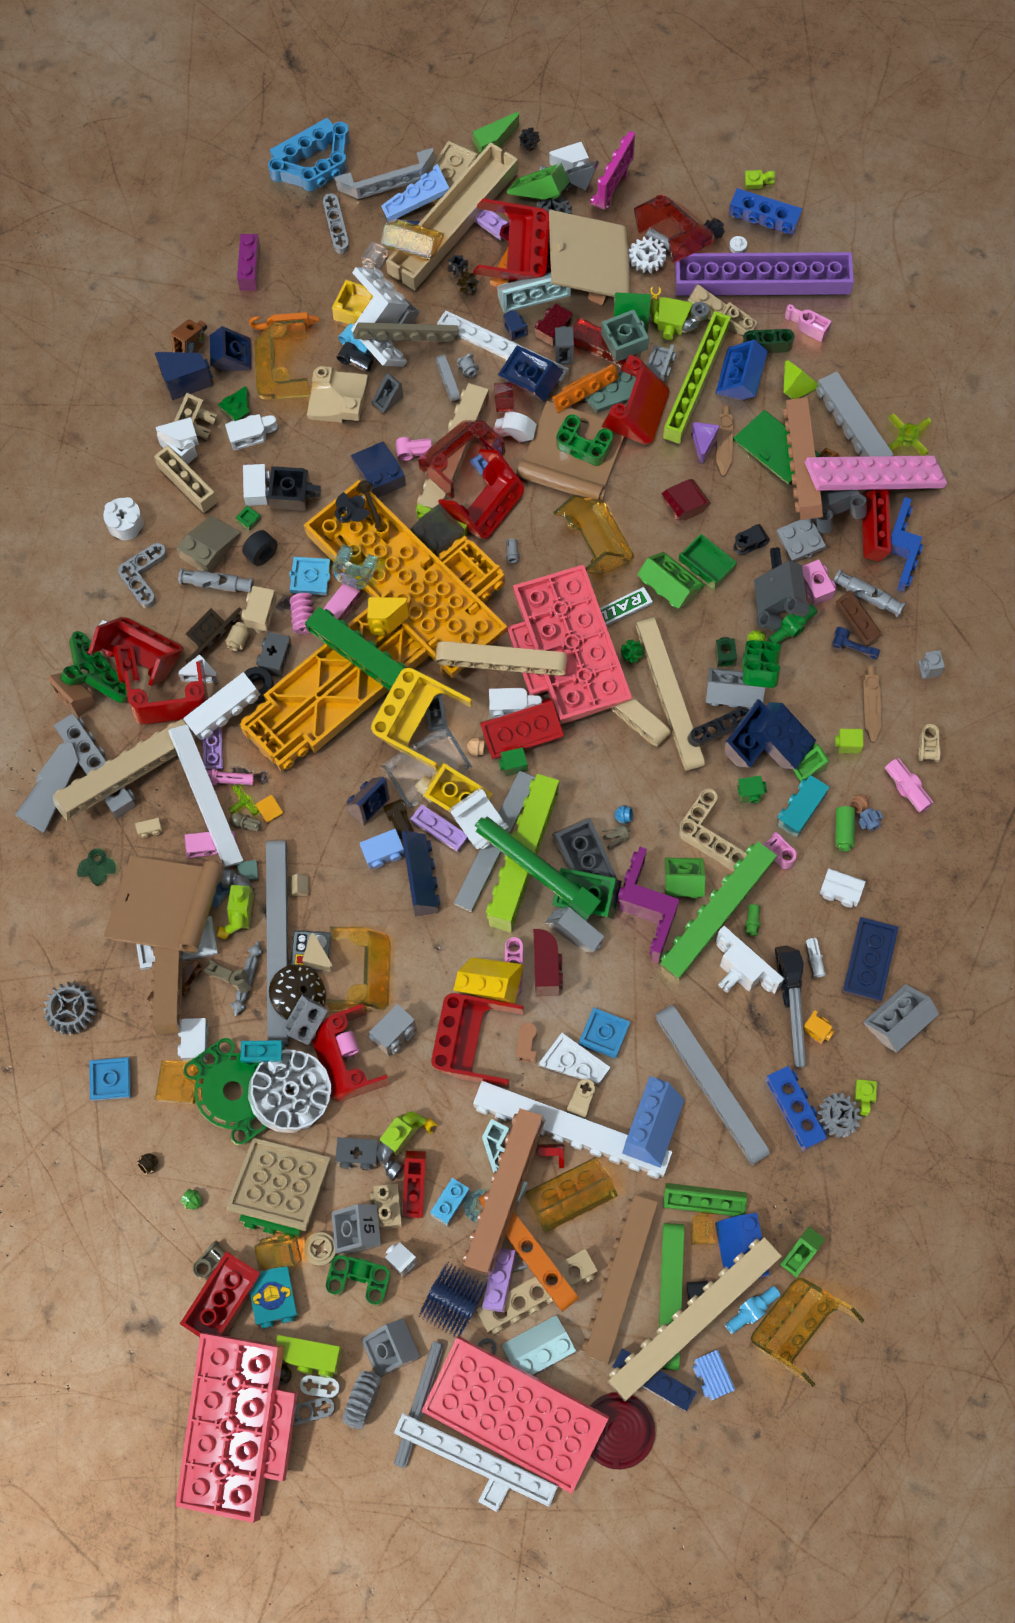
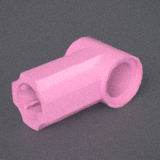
[396,437,432,461]
[336,1031,359,1060]

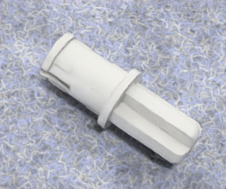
[806,938,826,978]

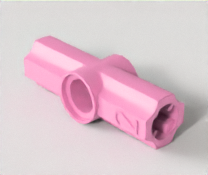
[885,758,934,813]

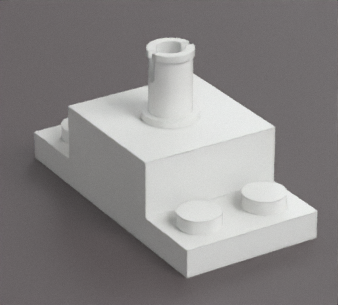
[716,926,784,994]

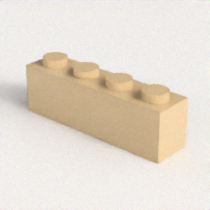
[154,445,218,513]

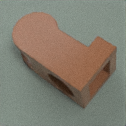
[516,1023,537,1063]

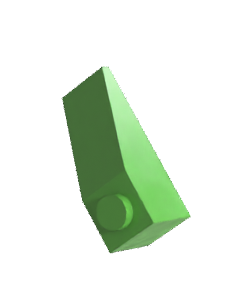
[472,112,519,154]

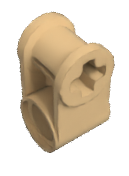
[918,724,940,762]
[566,1079,595,1119]

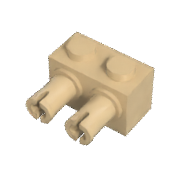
[174,393,218,440]
[242,586,277,633]
[370,1183,403,1230]

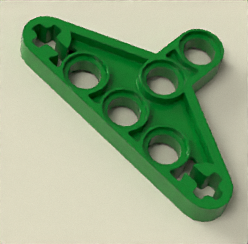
[61,631,128,703]

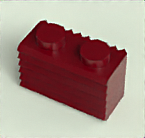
[534,303,573,347]

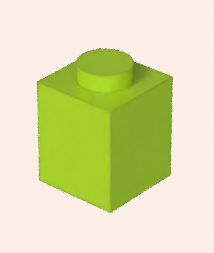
[834,729,863,754]

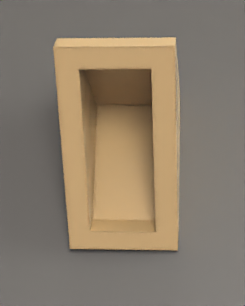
[302,933,334,972]

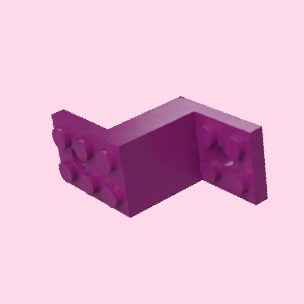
[617,847,679,963]

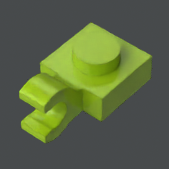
[745,170,775,189]
[855,1079,877,1116]

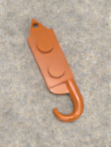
[249,312,320,331]

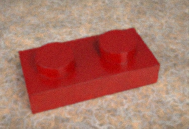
[113,645,139,683]

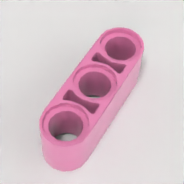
[324,582,362,621]
[505,937,523,996]

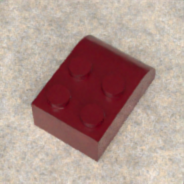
[533,929,563,997]

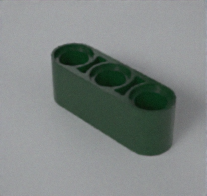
[742,329,795,353]

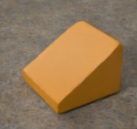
[256,795,283,823]

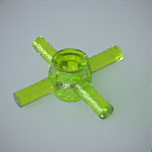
[887,413,932,456]

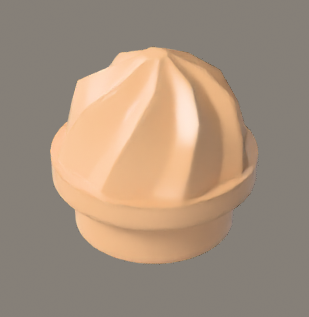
[467,737,485,757]

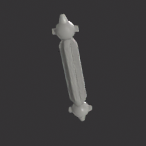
[230,941,263,1016]

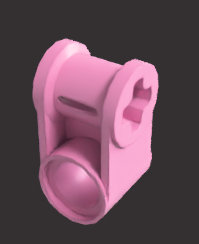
[762,832,797,869]

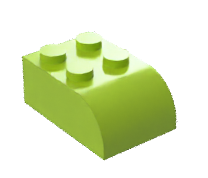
[276,1335,344,1378]

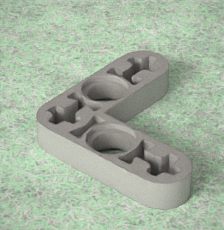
[118,543,167,608]

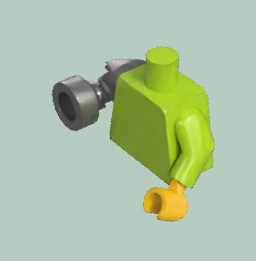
[650,286,709,340]
[215,868,254,940]
[377,1111,438,1181]

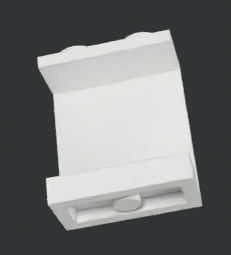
[449,788,509,849]

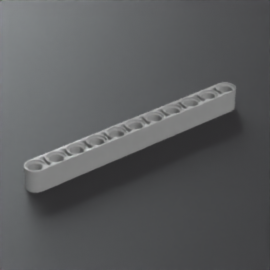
[266,840,289,1046]

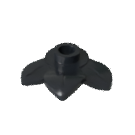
[335,492,370,523]

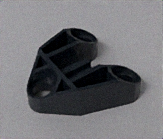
[775,945,804,1008]

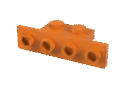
[552,364,619,412]

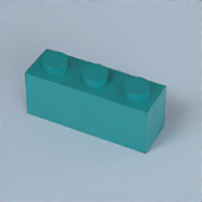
[777,775,830,838]

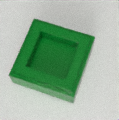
[235,505,261,531]

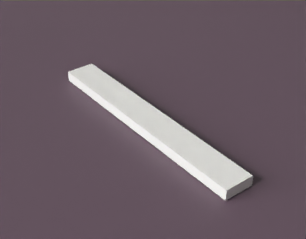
[437,310,569,385]
[168,725,243,868]
[394,1413,558,1507]

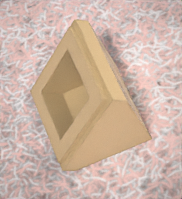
[289,873,309,897]

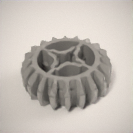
[42,982,97,1035]
[343,1370,381,1430]

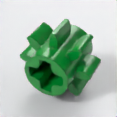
[621,639,644,663]

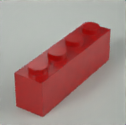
[861,489,891,562]

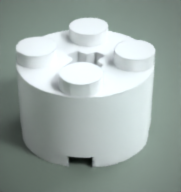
[103,497,144,540]

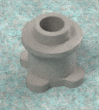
[457,353,479,377]

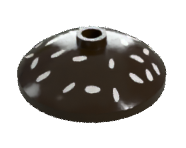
[269,964,326,1020]

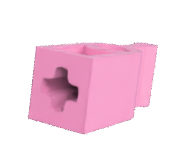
[785,304,832,343]
[184,831,236,858]

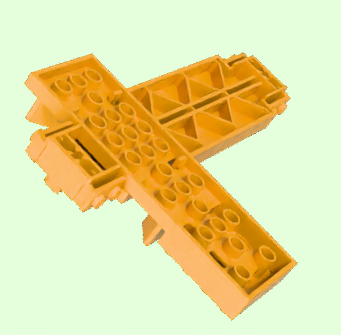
[240,480,508,772]

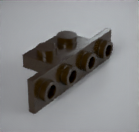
[184,607,242,663]

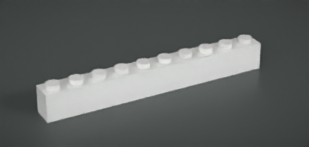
[473,1081,672,1179]

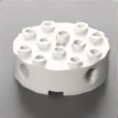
[248,1049,331,1133]

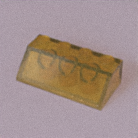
[524,1157,618,1232]

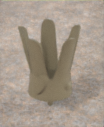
[602,825,631,849]

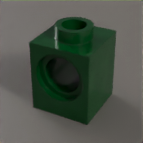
[715,637,737,668]

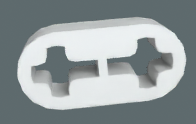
[300,1375,340,1398]

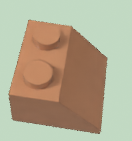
[47,673,96,717]

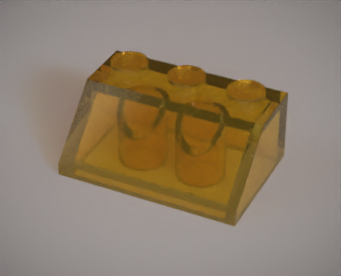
[381,218,444,260]

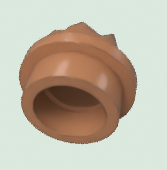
[850,794,870,814]

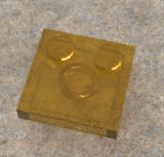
[155,1060,198,1104]

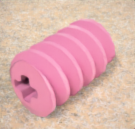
[289,593,314,635]

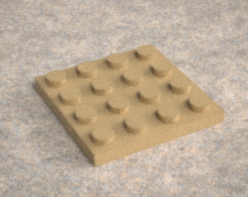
[227,1138,330,1231]

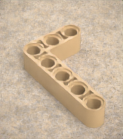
[679,789,747,871]

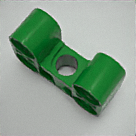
[556,414,613,466]
[742,640,781,688]
[325,1255,391,1307]

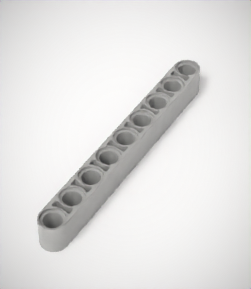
[655,1004,770,1165]

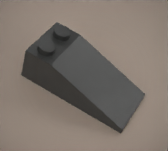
[552,818,621,889]

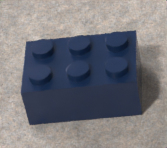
[748,702,816,770]

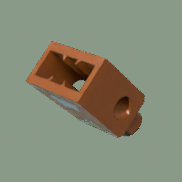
[171,320,208,353]

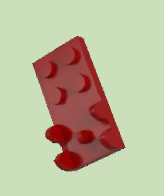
[480,698,564,759]

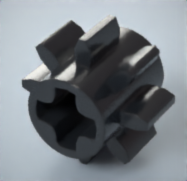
[518,127,541,150]
[703,218,725,240]
[447,255,468,277]

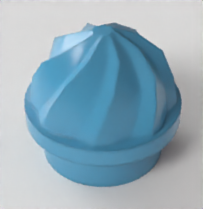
[614,805,633,824]

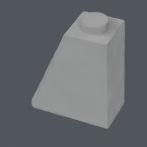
[545,907,604,952]

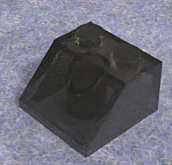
[410,504,464,557]

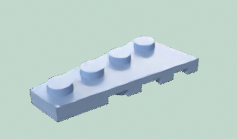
[381,164,449,222]

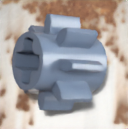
[858,808,884,832]

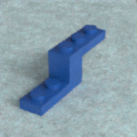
[891,497,923,592]

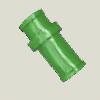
[745,904,761,936]

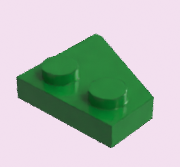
[217,386,250,421]

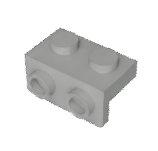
[647,344,677,382]

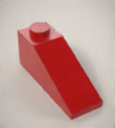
[402,1150,426,1218]

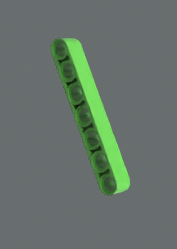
[659,1223,684,1370]

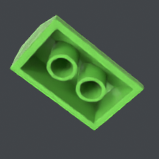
[637,552,705,609]

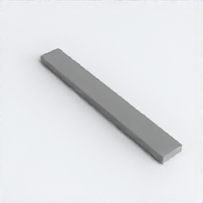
[454,770,536,912]

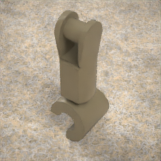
[203,960,252,993]

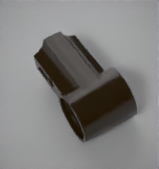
[383,799,414,839]

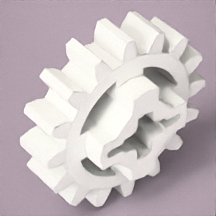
[629,237,666,273]

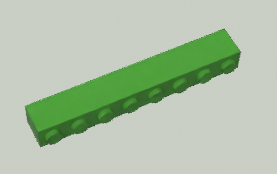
[660,841,777,980]

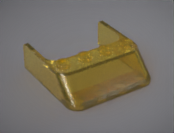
[751,1278,864,1387]

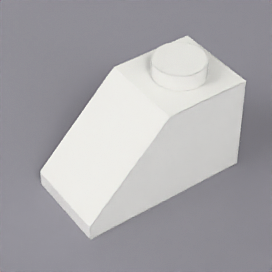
[549,142,589,171]
[156,417,199,450]
[385,1242,418,1277]

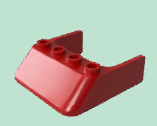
[473,198,549,281]
[431,993,524,1088]

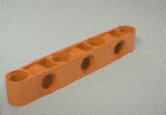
[478,1189,579,1312]

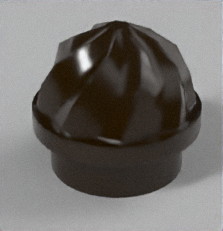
[137,1153,158,1175]
[279,1363,291,1384]

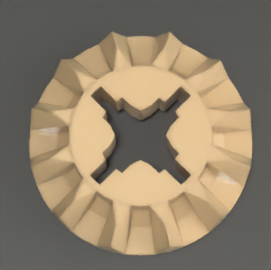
[303,1232,335,1266]

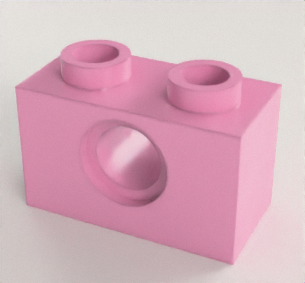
[802,560,836,606]

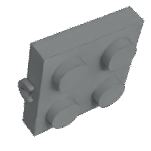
[777,519,826,562]

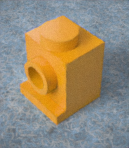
[803,1010,835,1044]

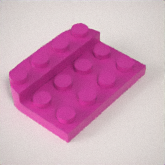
[590,131,635,210]

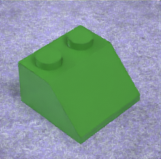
[664,857,706,898]

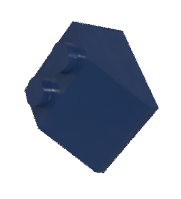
[210,326,251,372]

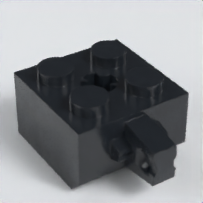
[267,466,321,511]

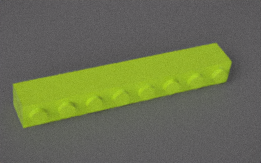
[663,311,731,444]

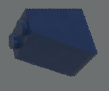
[155,352,213,400]

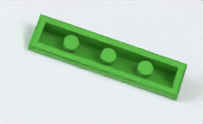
[663,1183,747,1216]

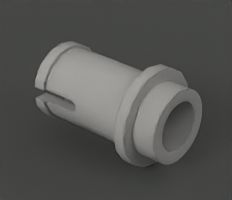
[505,539,520,563]

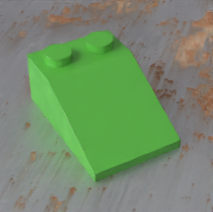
[507,162,570,200]

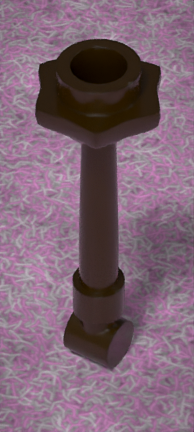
[356,480,385,531]

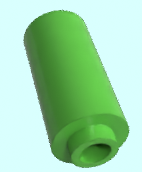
[835,806,855,851]

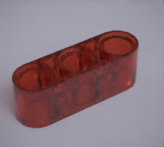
[494,382,514,413]

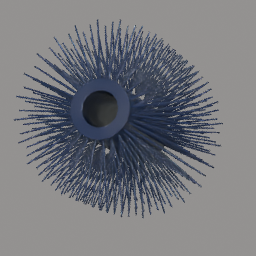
[419,1261,487,1337]

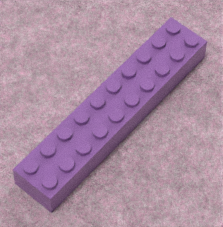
[675,252,854,296]

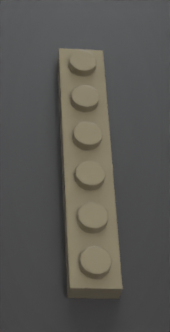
[353,322,459,342]

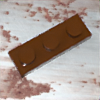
[835,590,883,646]

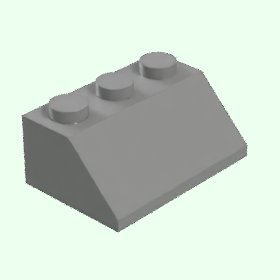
[706,668,765,709]
[863,984,939,1053]

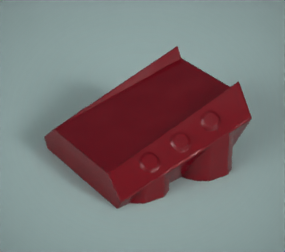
[661,479,711,520]

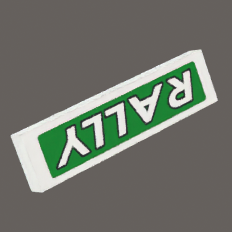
[600,587,653,627]

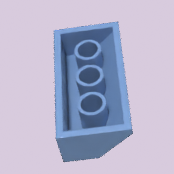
[622,1076,684,1168]

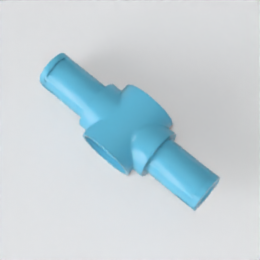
[725,1286,781,1334]

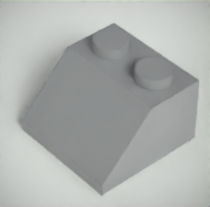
[361,1318,420,1378]

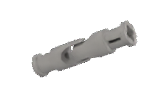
[178,568,254,592]
[833,569,906,617]

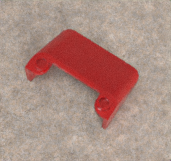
[601,354,669,445]

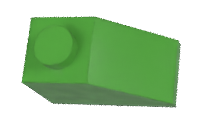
[780,1226,825,1278]

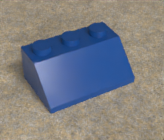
[715,339,768,400]
[715,1213,770,1279]

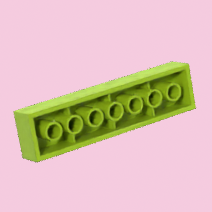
[486,774,559,933]

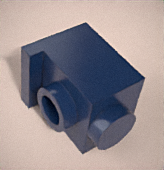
[503,310,528,341]

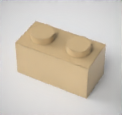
[135,818,163,838]

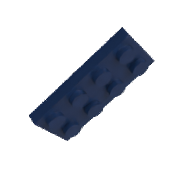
[842,917,899,1002]

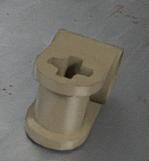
[193,1240,232,1281]

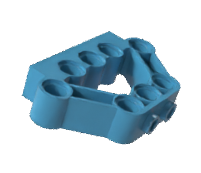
[268,118,350,191]

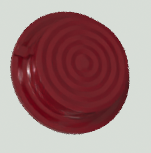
[590,1392,655,1470]

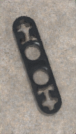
[687,708,749,747]

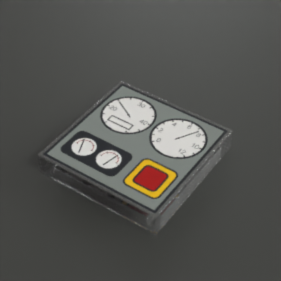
[290,930,333,972]

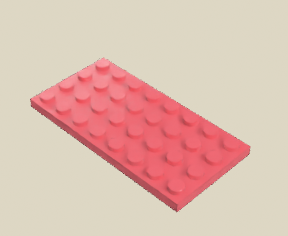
[421,1335,609,1494]

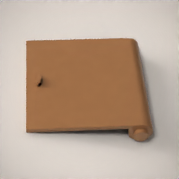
[516,401,624,503]
[103,856,223,953]

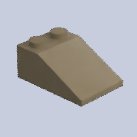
[176,515,241,573]

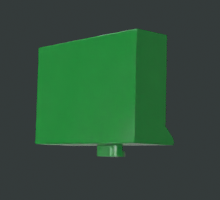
[678,534,737,590]

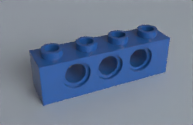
[729,188,803,235]
[765,1066,827,1152]

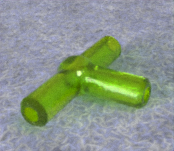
[228,784,259,815]

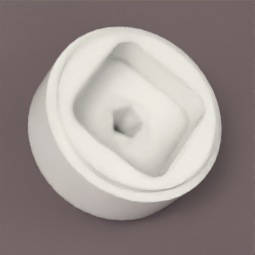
[729,236,747,253]

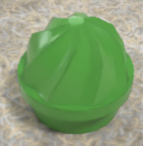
[181,1189,202,1210]

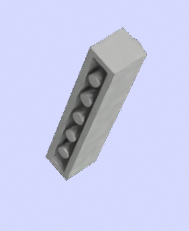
[816,371,894,457]

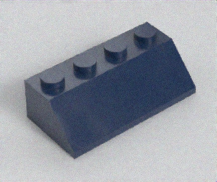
[402,831,441,916]

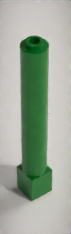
[475,816,601,920]

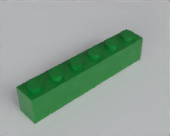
[305,606,407,691]

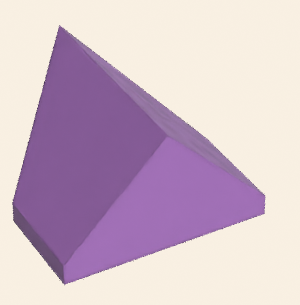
[692,422,720,463]

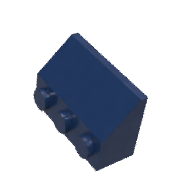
[725,699,766,768]

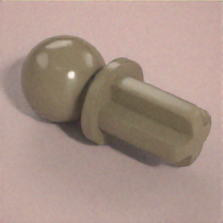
[230,812,262,832]

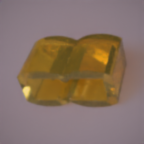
[254,1234,302,1270]

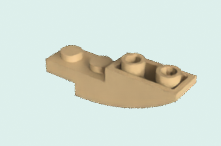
[688,284,757,335]

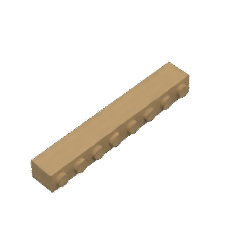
[417,383,489,514]
[53,719,195,821]

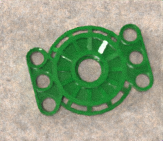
[183,1038,267,1146]

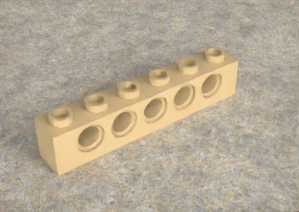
[476,1249,597,1335]

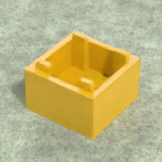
[332,280,374,325]

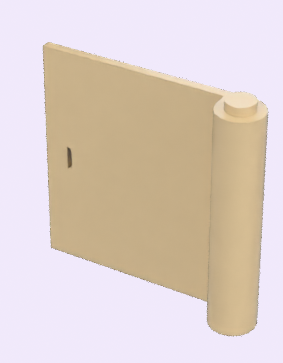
[549,210,631,303]

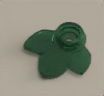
[77,848,116,886]

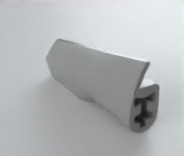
[14,742,79,833]

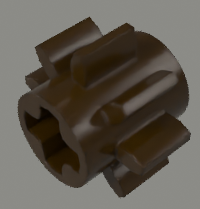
[456,271,479,294]

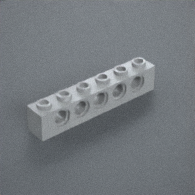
[54,713,136,818]

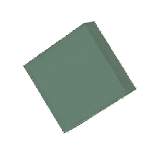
[237,860,259,881]

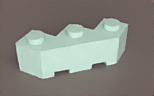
[482,1119,528,1205]

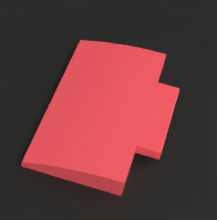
[507,565,632,724]
[175,1333,298,1523]

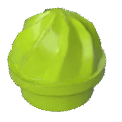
[747,630,766,641]

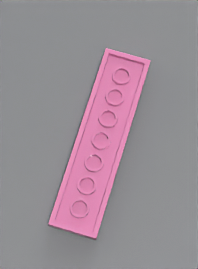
[805,456,947,491]

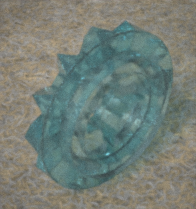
[464,1190,487,1223]

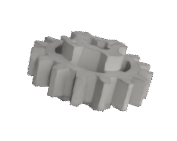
[818,1093,861,1138]

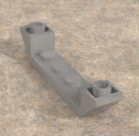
[334,148,436,199]

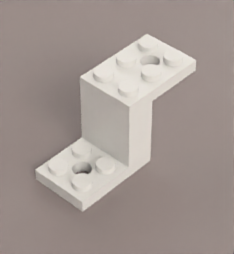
[351,267,409,367]

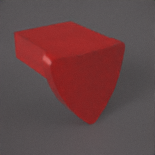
[538,1144,565,1168]

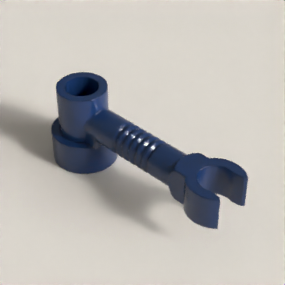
[831,627,880,660]

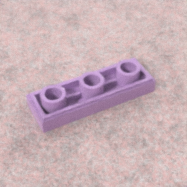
[203,727,224,771]

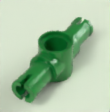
[768,604,818,644]

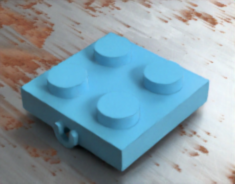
[289,557,331,595]

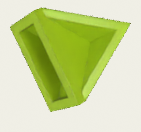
[784,360,818,399]

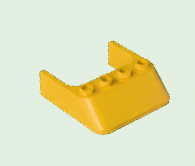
[371,668,473,770]

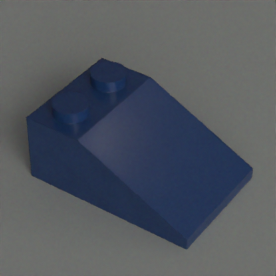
[498,345,563,402]
[351,441,406,498]
[346,777,390,825]

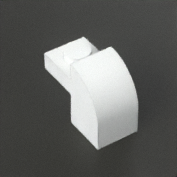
[493,412,537,443]

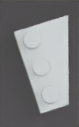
[538,1033,610,1085]

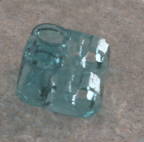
[332,545,378,589]

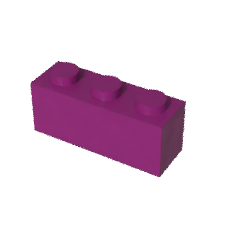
[237,234,260,291]

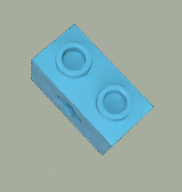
[430,1178,470,1227]

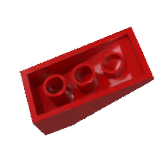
[180,1252,261,1337]

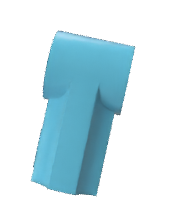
[338,323,371,355]

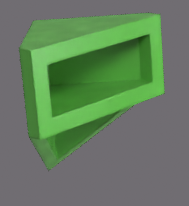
[793,743,830,782]

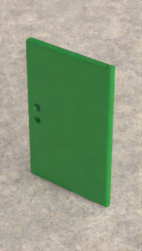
[733,410,821,485]

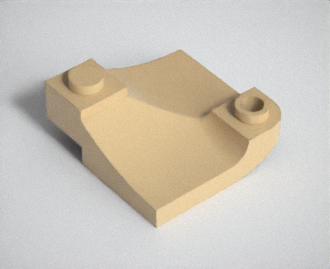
[307,366,368,423]

